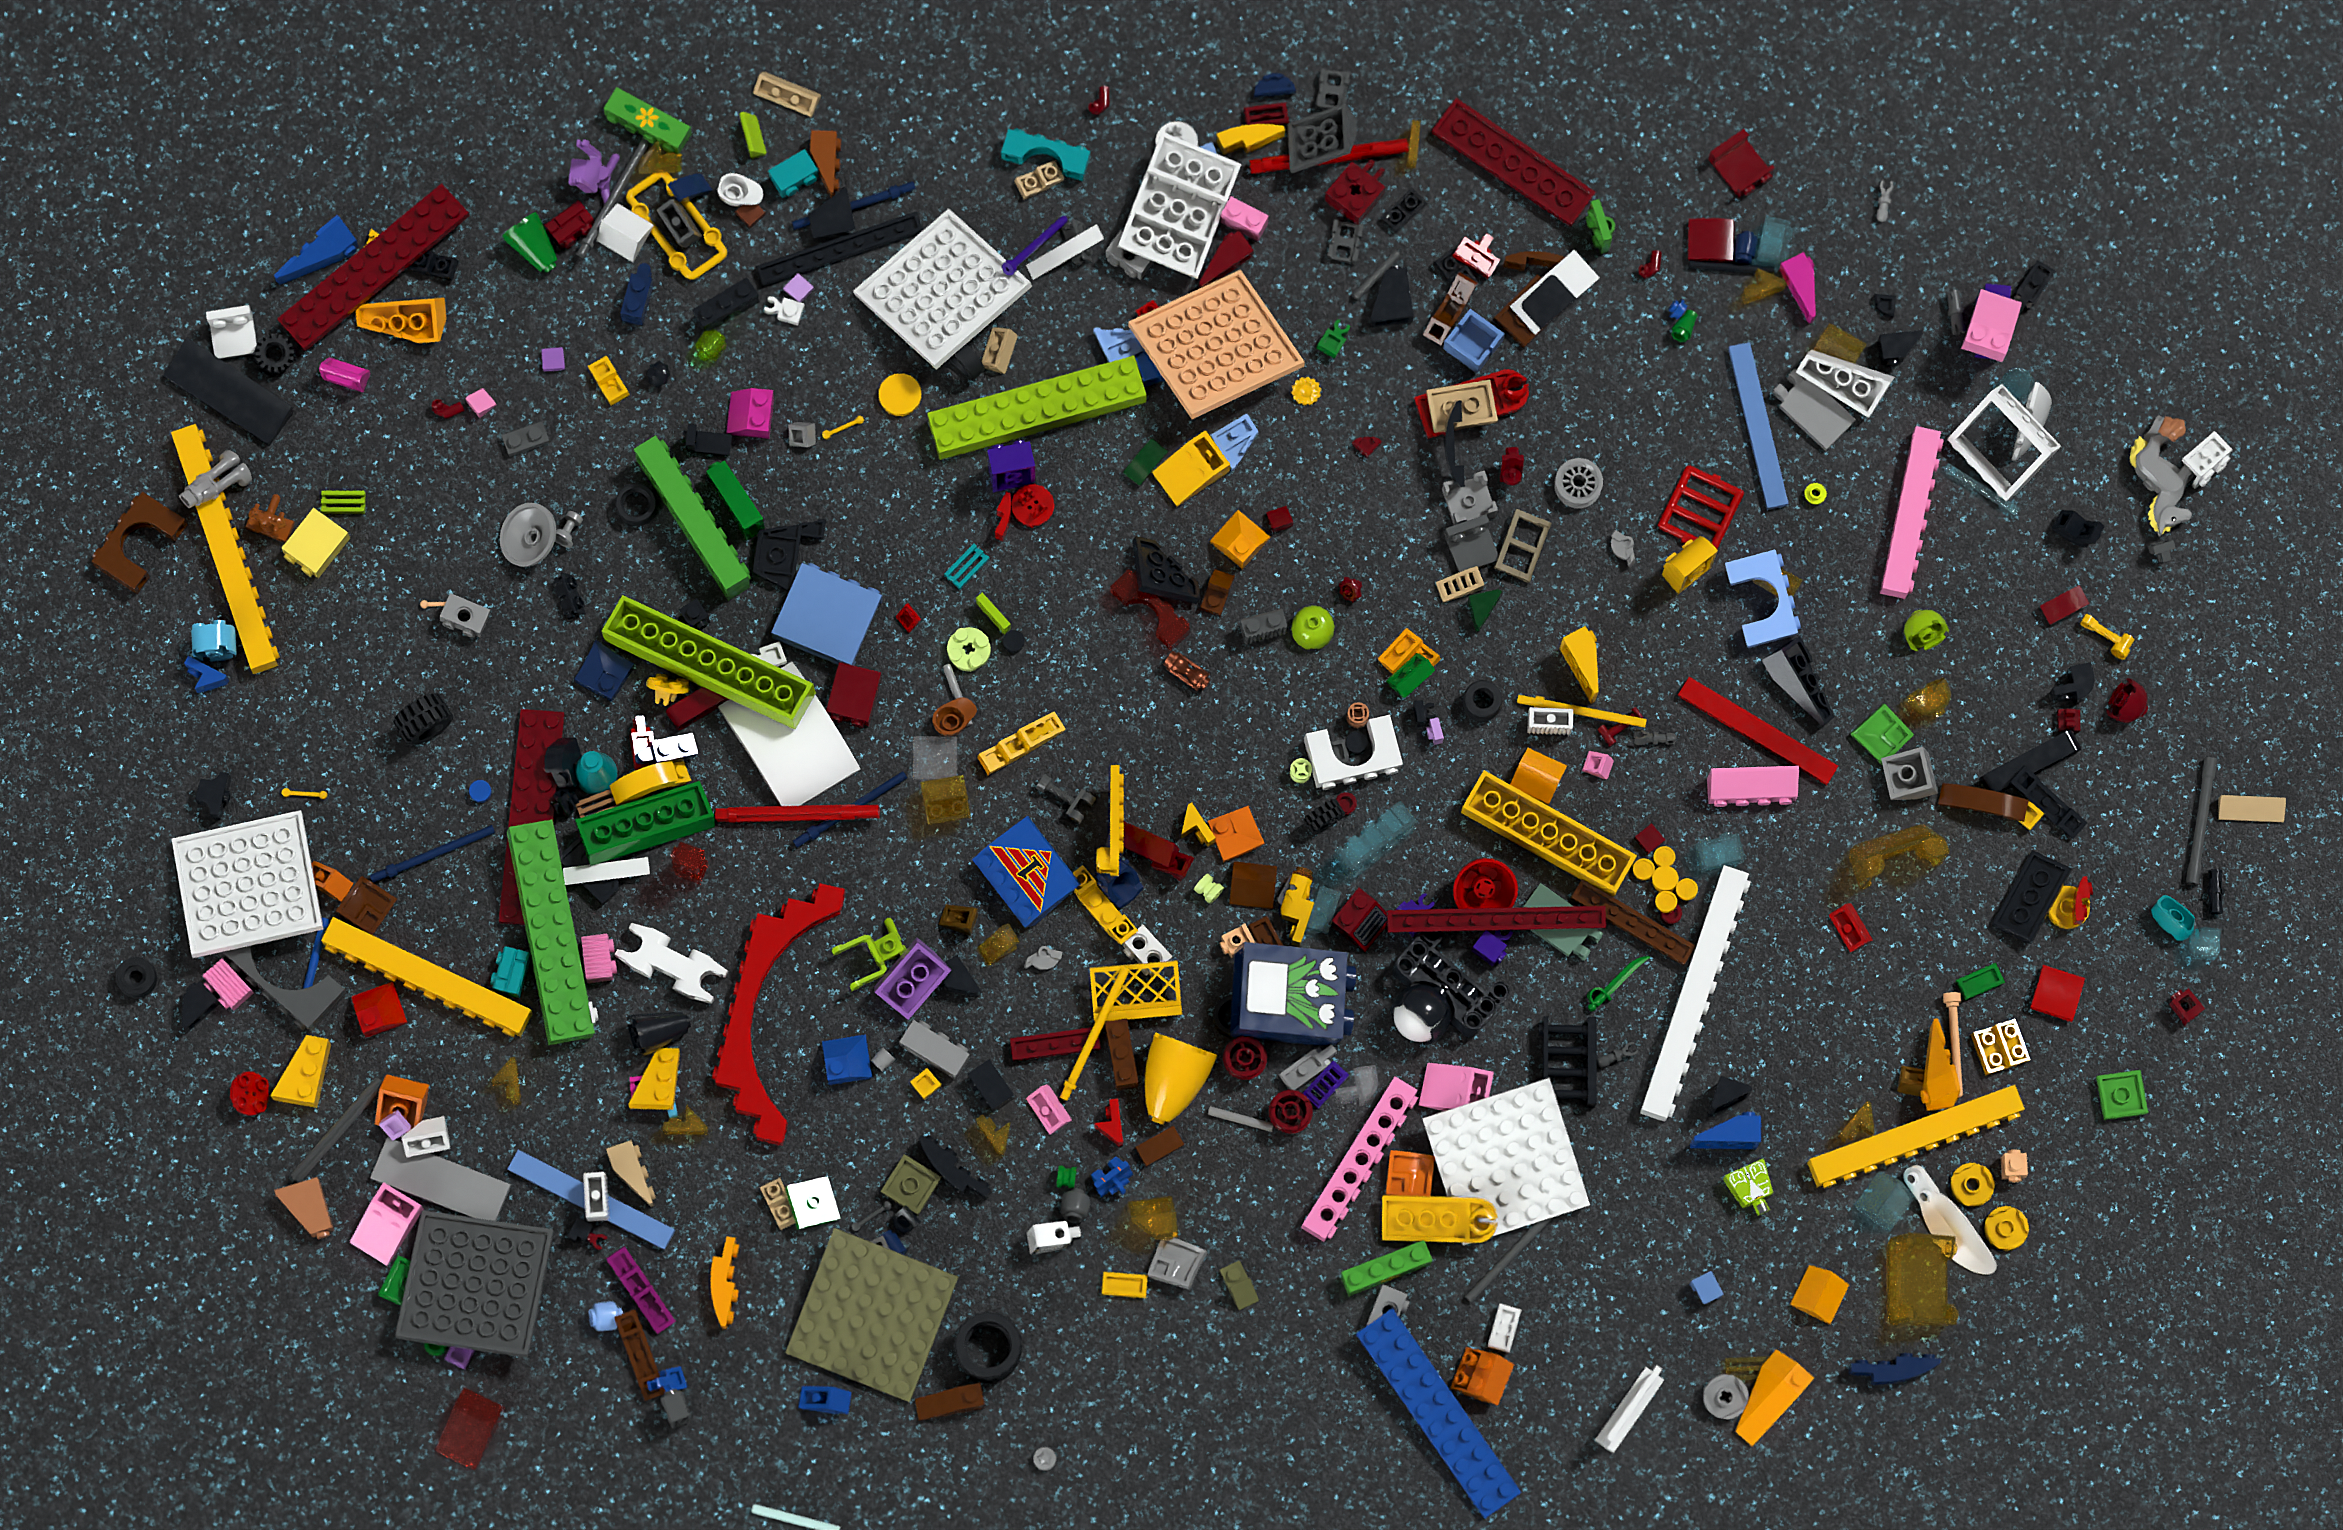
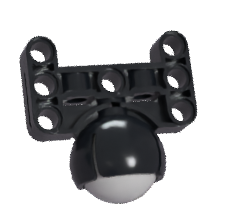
[1390,931,1510,1045]

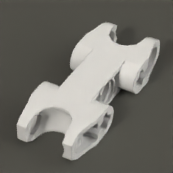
[615,923,728,1004]

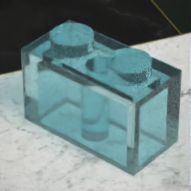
[1756,216,1793,267]
[1694,832,1745,873]

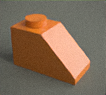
[312,861,354,902]

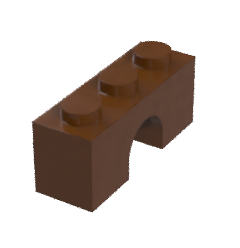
[1105,1018,1138,1091]

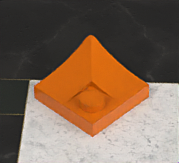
[1208,806,1265,863]
[1386,1150,1435,1196]

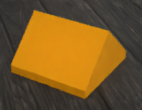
[1510,748,1567,805]
[1790,1265,1849,1325]

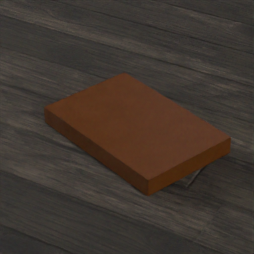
[1493,274,1562,348]

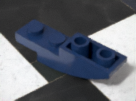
[1849,1353,1941,1385]

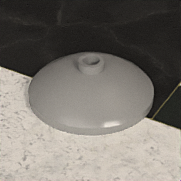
[500,503,556,567]

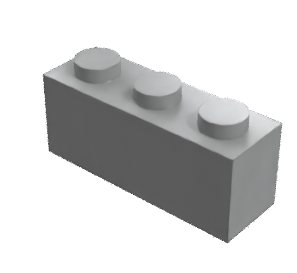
[899,1020,970,1080]

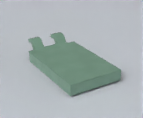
[1523,883,1603,961]

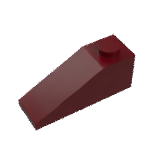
[1199,231,1254,289]

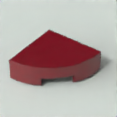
[1352,437,1382,458]

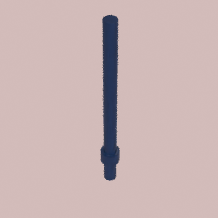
[792,181,916,230]
[792,771,907,848]
[370,825,495,883]

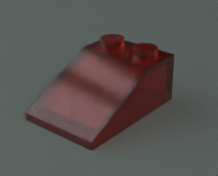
[435,1387,506,1470]

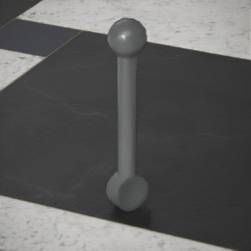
[852,1201,892,1232]

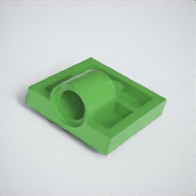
[1586,199,1615,254]

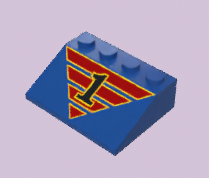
[972,816,1081,928]

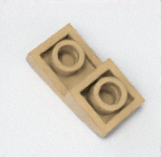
[1014,161,1064,199]
[760,1178,795,1230]

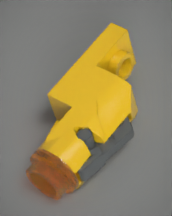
[1277,867,1314,947]

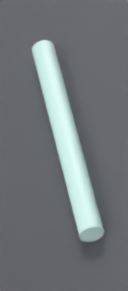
[752,1504,841,1530]

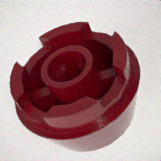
[1223,1037,1267,1080]
[1269,1090,1313,1133]

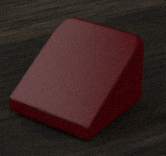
[1266,506,1294,533]

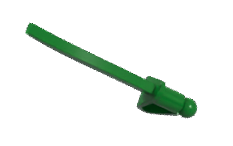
[1587,956,1650,1011]

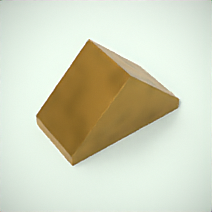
[939,904,978,936]

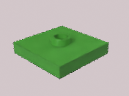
[2096,1070,2148,1120]

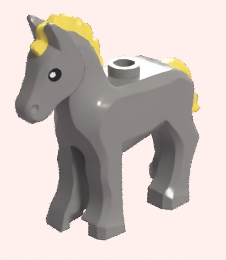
[2130,415,2195,537]

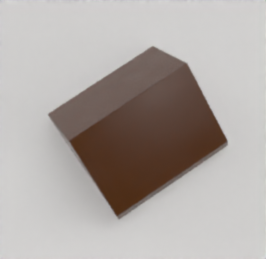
[1229,861,1277,909]

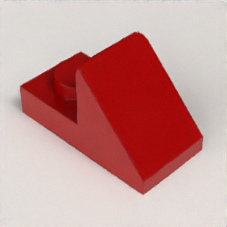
[1094,1099,1123,1146]

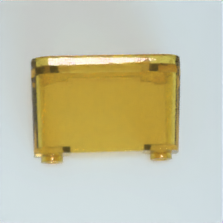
[1849,824,1950,889]
[1887,1232,1958,1326]

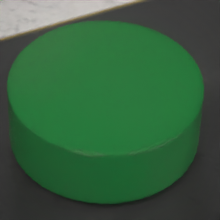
[424,1343,447,1356]

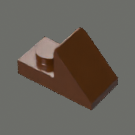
[1200,569,1235,616]

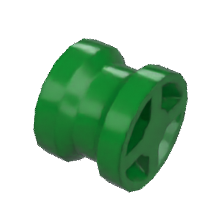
[1056,1165,1077,1189]

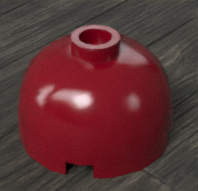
[2107,678,2148,723]

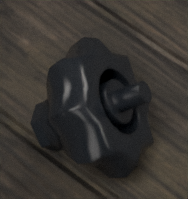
[646,360,671,388]

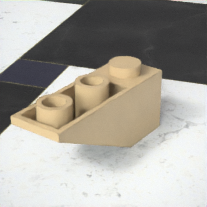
[606,1140,656,1207]

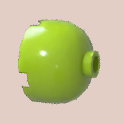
[1291,605,1335,649]
[1904,610,1949,651]

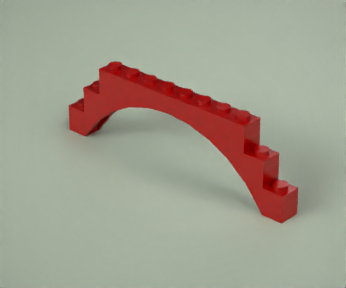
[712,883,846,1146]

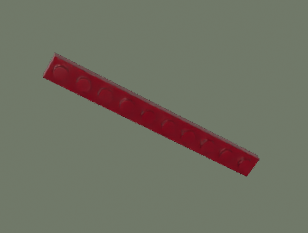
[1387,906,1606,932]

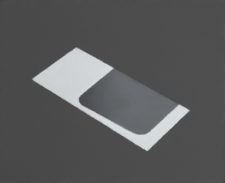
[1510,250,1599,334]

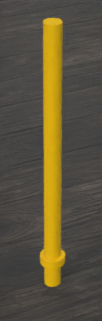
[1060,966,1130,1101]

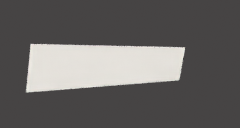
[1026,224,1104,280]
[563,857,650,885]

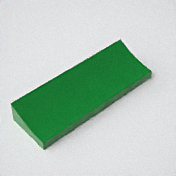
[575,781,715,866]

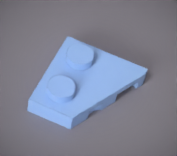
[1210,414,1258,471]

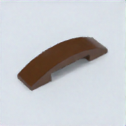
[1503,251,1565,271]
[1938,783,2029,822]
[614,1309,665,1401]

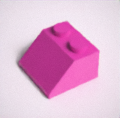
[726,388,774,439]

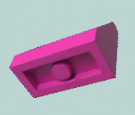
[319,357,370,392]

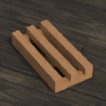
[575,789,620,818]

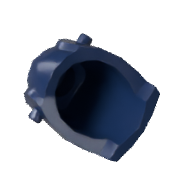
[1095,857,1143,909]

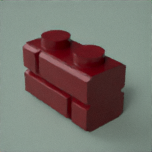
[544,200,595,249]

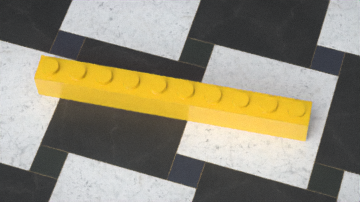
[321,917,533,1037]
[1807,1085,2025,1188]

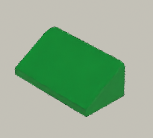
[1386,653,1435,698]

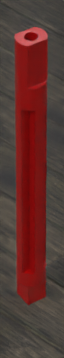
[1249,138,1409,174]
[715,804,880,822]

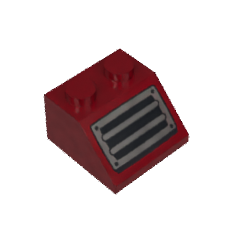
[1331,888,1387,953]

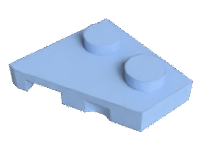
[1093,328,1146,362]

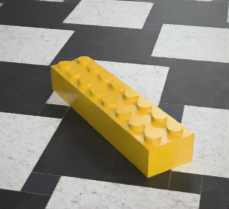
[1461,770,1637,897]

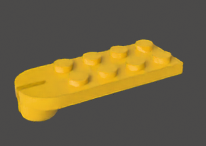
[1096,765,1124,876]
[1382,1195,1498,1243]

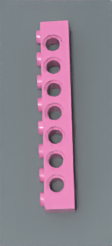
[1302,1077,1418,1242]

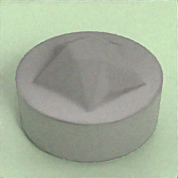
[1034,1447,1056,1471]

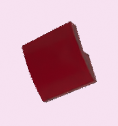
[1688,218,1735,262]

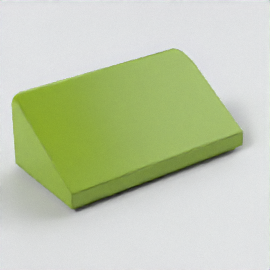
[740,112,766,158]

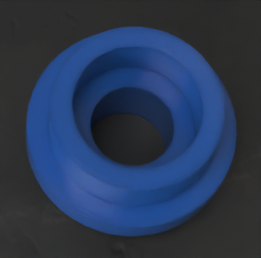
[1668,299,1687,319]

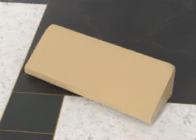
[753,72,821,117]
[2218,795,2286,823]

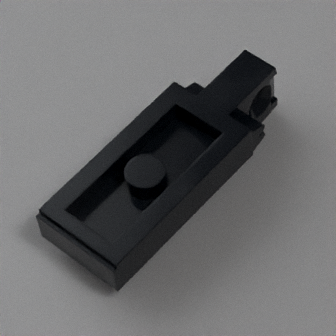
[2013,260,2056,317]

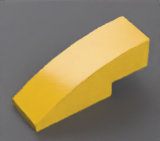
[1216,124,1285,155]

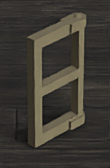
[1494,509,1551,583]

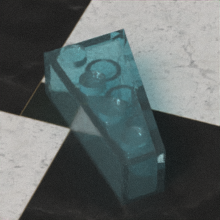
[1333,801,1417,879]

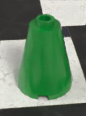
[502,212,558,273]

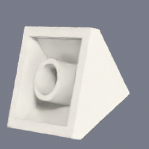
[596,203,654,262]

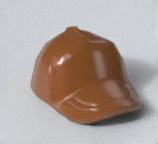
[932,697,977,737]

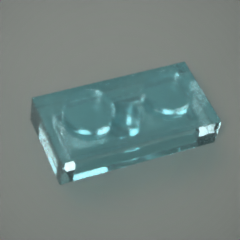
[1307,886,1341,934]

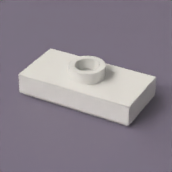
[1488,1304,1521,1353]

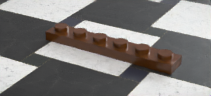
[1571,879,1695,966]

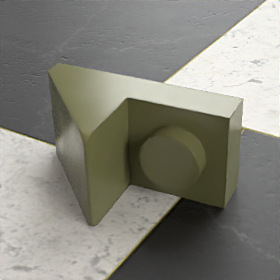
[1219,1260,1259,1310]

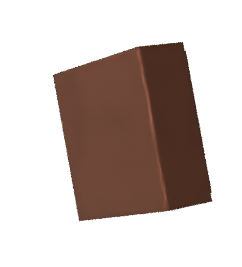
[735,204,766,228]

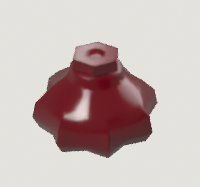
[1339,577,1362,602]

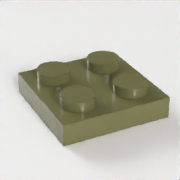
[880,1154,942,1216]

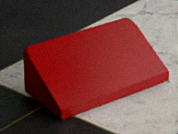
[1829,903,1873,953]

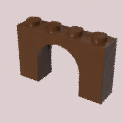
[92,492,188,595]

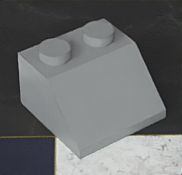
[1881,747,1938,800]

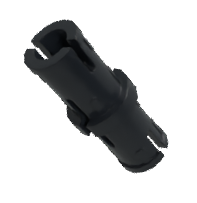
[2207,869,2224,915]

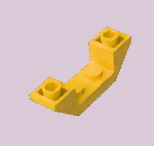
[1073,865,1138,945]

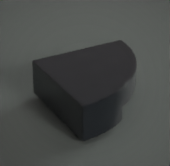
[1874,294,1896,318]

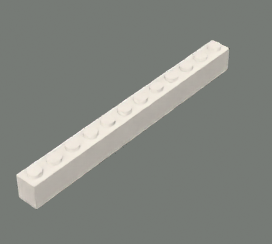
[1640,865,1751,1122]

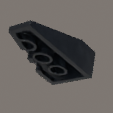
[1762,636,1834,726]

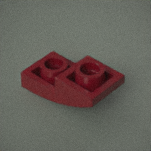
[2040,585,2090,625]

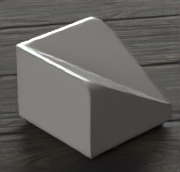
[788,422,816,447]

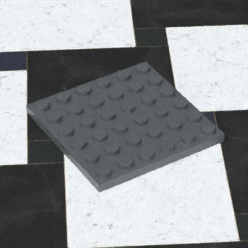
[395,1210,554,1358]

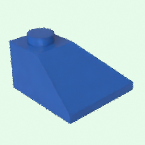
[822,1035,872,1085]

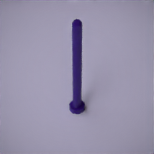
[1002,216,1068,276]

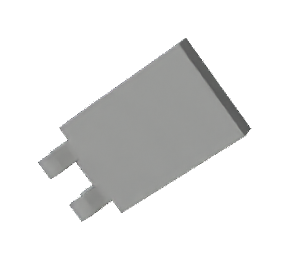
[1773,369,1856,451]

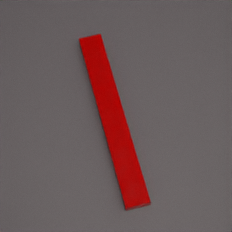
[1678,677,1838,785]

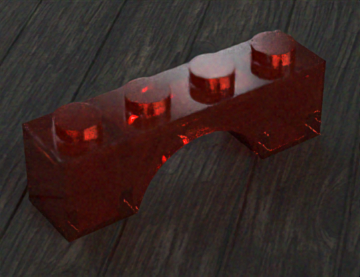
[1110,569,1190,651]

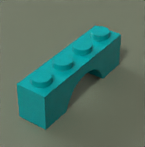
[1001,129,1090,181]

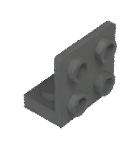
[1444,515,1498,573]

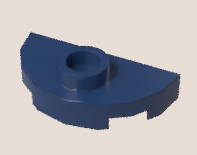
[1254,73,1296,97]

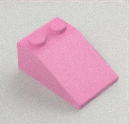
[1961,289,2022,362]

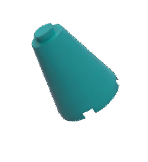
[574,751,618,795]

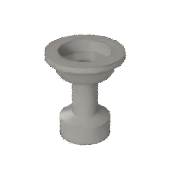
[555,511,583,548]

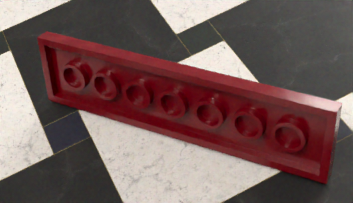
[1432,98,1596,227]

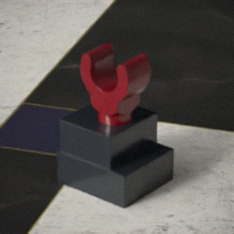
[567,1217,607,1250]

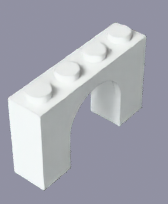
[1304,715,1403,790]

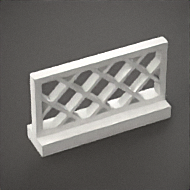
[1595,1366,1664,1453]

